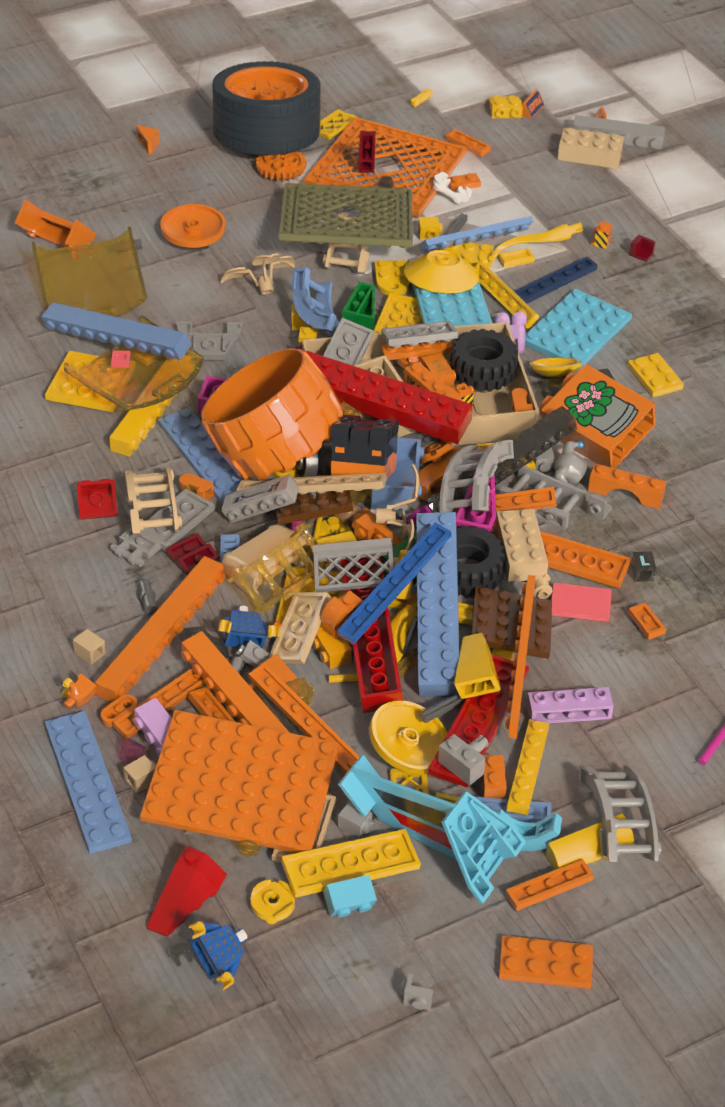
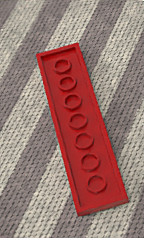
[428,654,529,788]

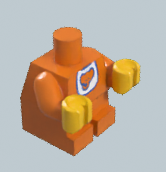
[62,673,97,709]

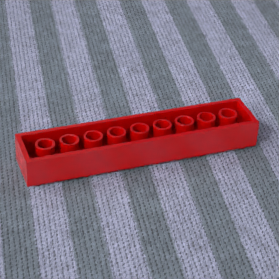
[306,351,473,444]
[341,557,403,713]

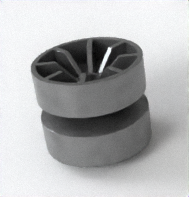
[295,439,332,477]

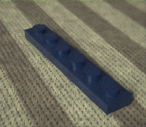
[514,256,598,304]

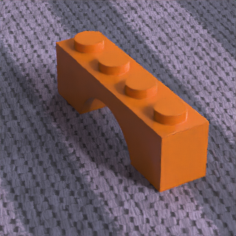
[588,464,667,509]

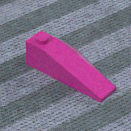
[456,471,496,533]

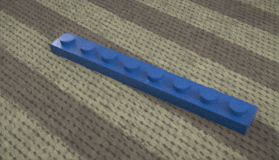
[337,522,451,645]

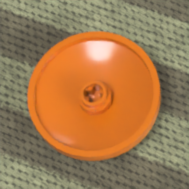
[161,204,226,248]

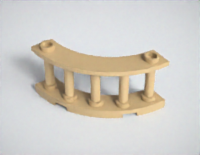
[323,212,381,275]
[124,467,182,536]

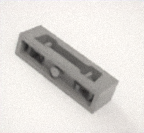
[221,474,299,523]

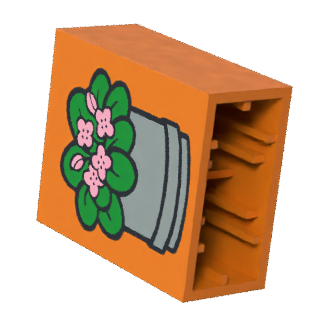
[539,364,656,468]

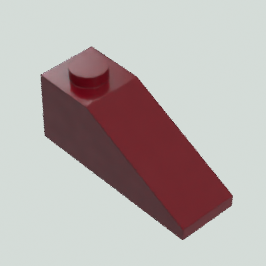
[358,131,376,173]

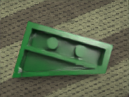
[342,282,375,331]

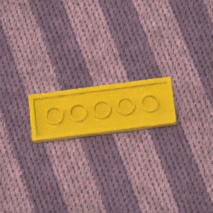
[281,829,421,898]

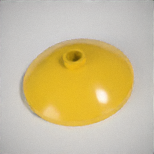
[529,358,582,380]

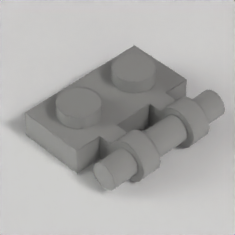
[110,527,161,567]

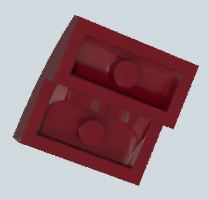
[165,533,220,575]

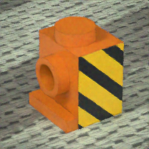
[591,221,613,249]
[447,383,475,404]

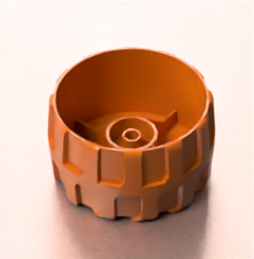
[201,348,343,481]

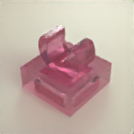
[119,738,147,764]

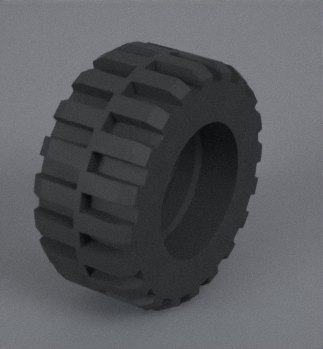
[450,329,518,392]
[456,526,506,597]

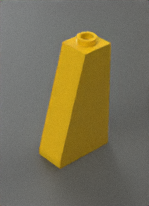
[454,633,501,699]

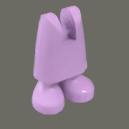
[495,312,527,354]

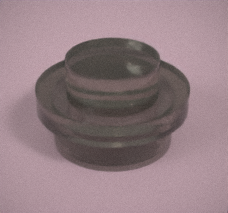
[378,176,394,188]

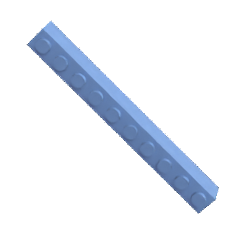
[41,302,191,360]

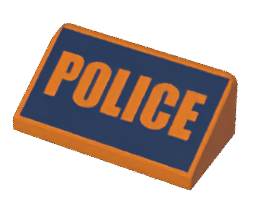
[522,89,544,118]

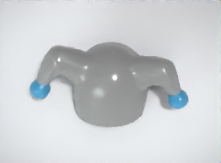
[554,441,587,486]

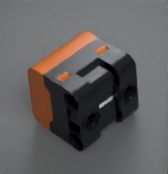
[331,415,399,479]

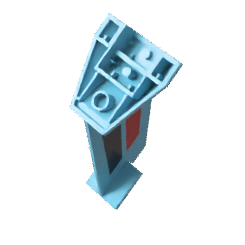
[338,755,526,904]

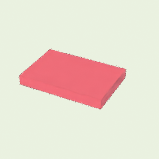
[552,583,612,622]

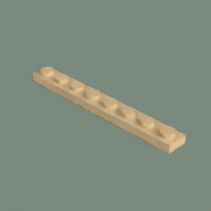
[237,473,387,496]

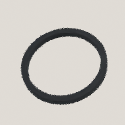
[402,616,418,655]

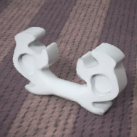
[433,172,473,204]

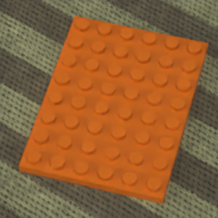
[140,710,340,853]

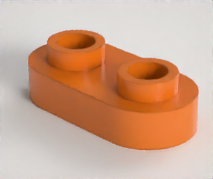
[101,694,138,727]

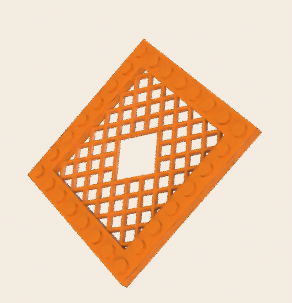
[304,117,467,218]

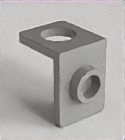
[587,494,612,520]

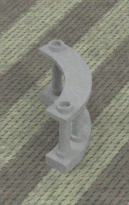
[438,440,514,513]
[579,764,661,862]

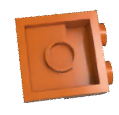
[352,513,393,557]

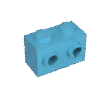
[323,875,377,918]

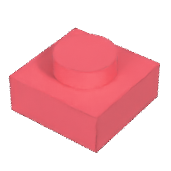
[111,350,131,368]

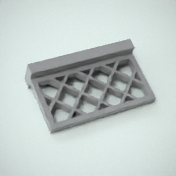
[313,538,394,592]

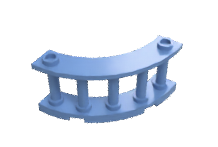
[292,267,340,337]

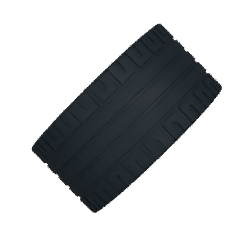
[212,61,321,155]

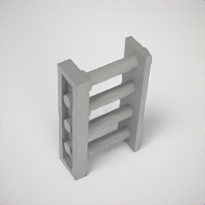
[499,466,587,531]

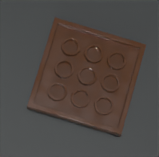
[276,474,354,525]
[471,587,552,659]

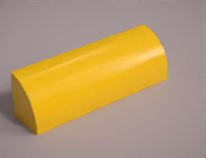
[546,813,634,870]

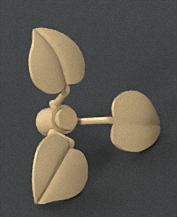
[221,254,295,295]
[376,464,420,551]

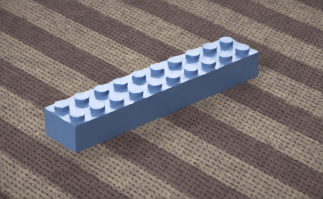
[417,512,459,697]

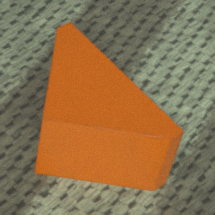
[136,125,160,154]

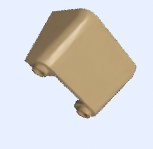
[222,524,312,599]

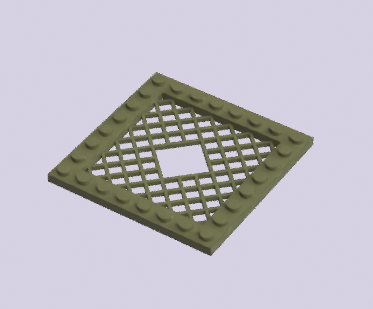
[279,183,413,248]

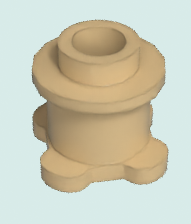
[534,574,553,599]

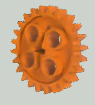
[256,150,306,181]

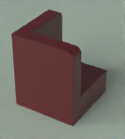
[629,234,656,262]

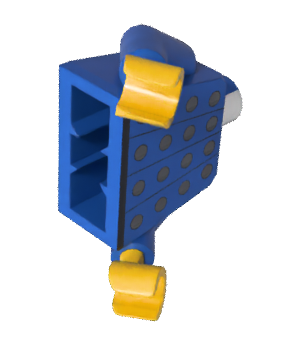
[218,606,280,648]
[188,921,247,990]

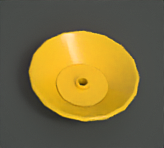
[404,250,479,294]

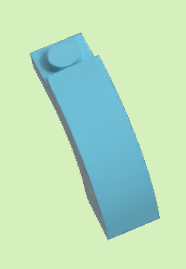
[496,809,562,851]

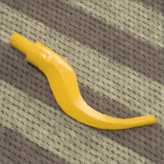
[489,222,583,262]
[329,600,418,683]

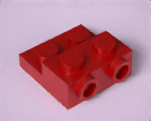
[77,479,118,520]

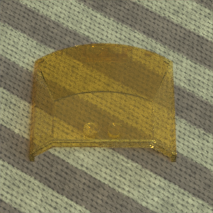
[31,226,147,317]
[64,315,204,410]

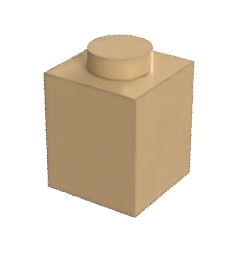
[73,629,106,665]
[123,755,157,794]

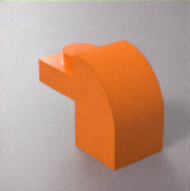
[321,591,363,639]

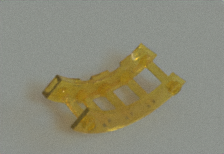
[228,520,334,615]

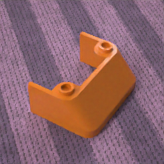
[15,199,97,254]

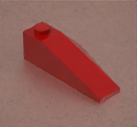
[147,846,227,937]

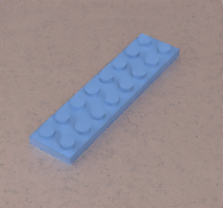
[158,407,246,506]
[45,711,132,854]

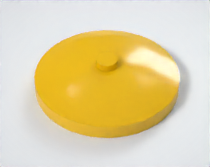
[369,701,448,774]

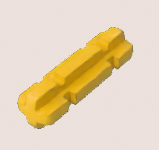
[410,88,433,107]

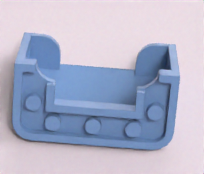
[371,437,424,510]

